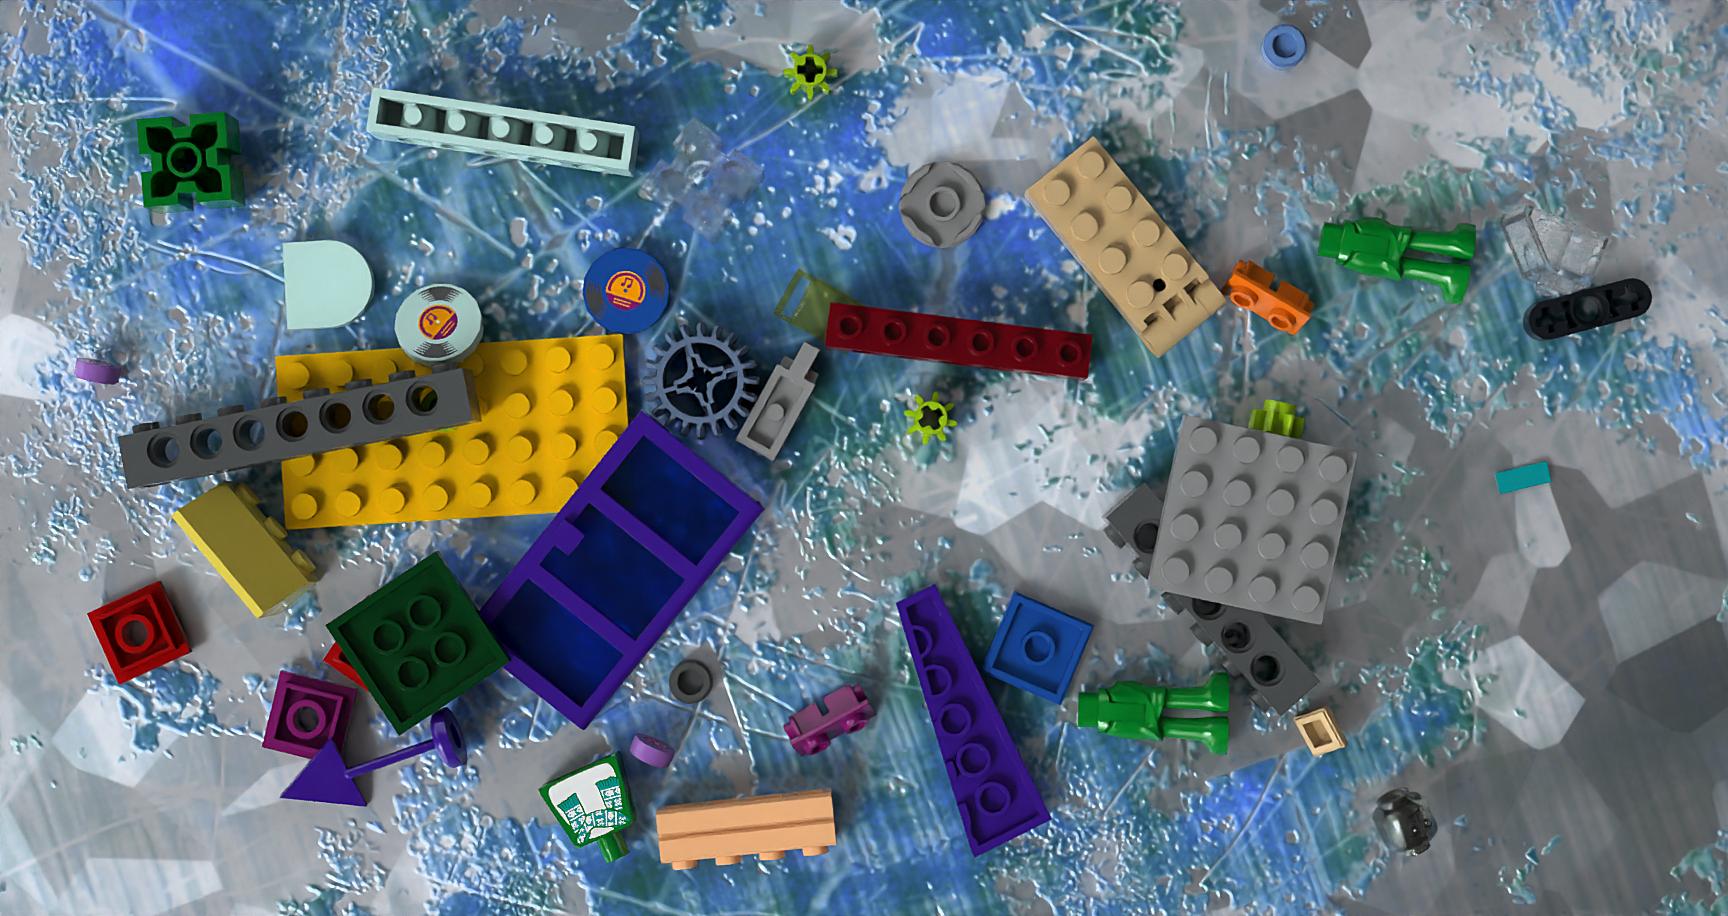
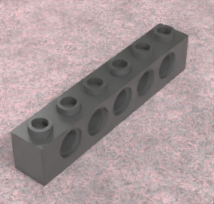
[1101,483,1320,716]

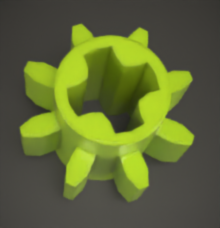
[783,45,838,102]
[904,391,957,445]
[1248,399,1305,439]

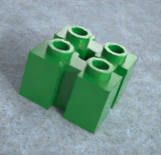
[136,112,246,214]

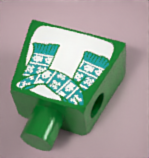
[538,751,637,863]

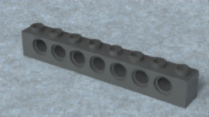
[118,362,482,489]

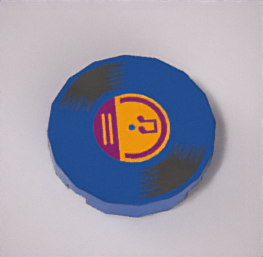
[582,247,670,335]

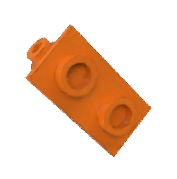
[1220,259,1315,336]

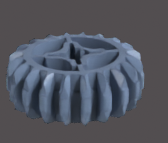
[642,322,761,440]

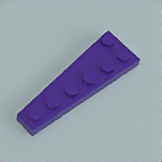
[895,583,1052,858]

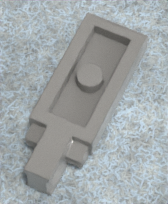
[736,341,821,461]

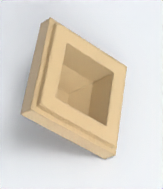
[1293,705,1348,756]

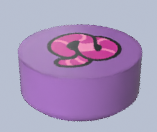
[74,358,122,385]
[629,733,675,768]

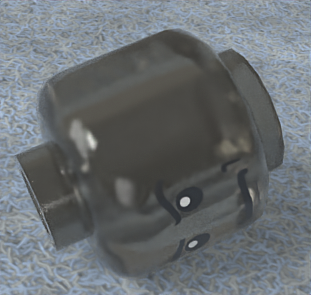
[1372,787,1438,856]

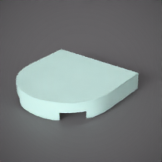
[282,240,375,331]

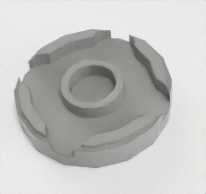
[899,162,985,249]

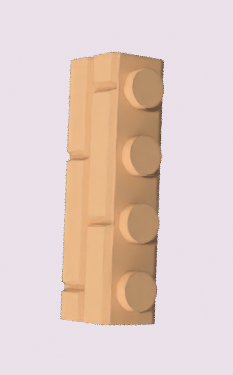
[656,788,837,870]

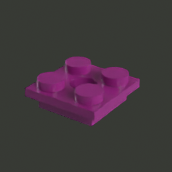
[262,670,358,759]

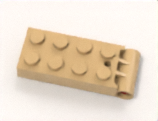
[1024,136,1227,358]

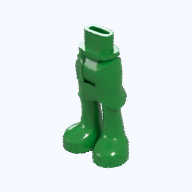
[1317,216,1476,305]
[1078,672,1229,755]

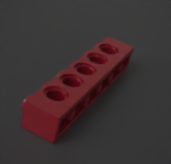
[825,302,1093,381]

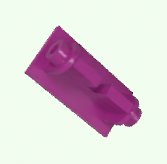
[783,683,877,757]

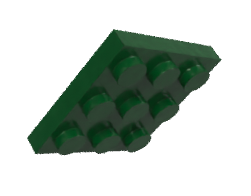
[325,551,512,736]

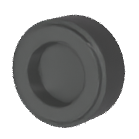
[669,659,713,704]

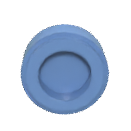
[1261,24,1307,70]

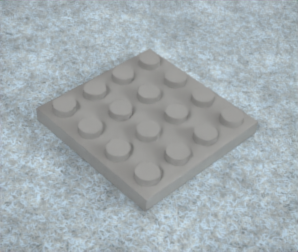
[1146,415,1358,625]

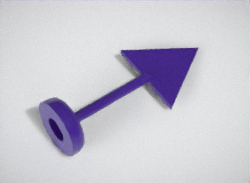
[280,707,468,807]

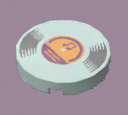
[394,284,483,367]

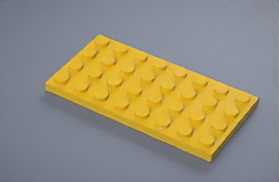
[275,334,635,530]

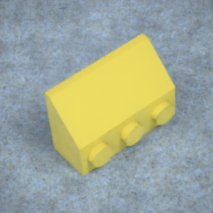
[171,481,319,619]

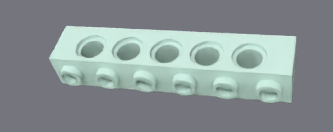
[366,87,640,177]

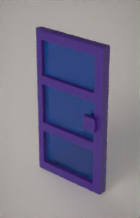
[479,409,765,730]

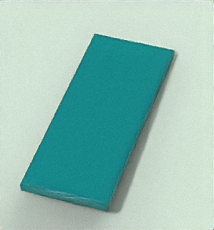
[1495,461,1552,494]

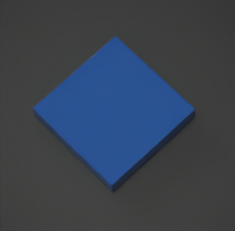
[980,591,1095,706]

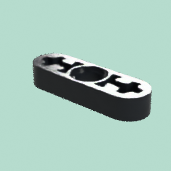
[1523,278,1652,341]

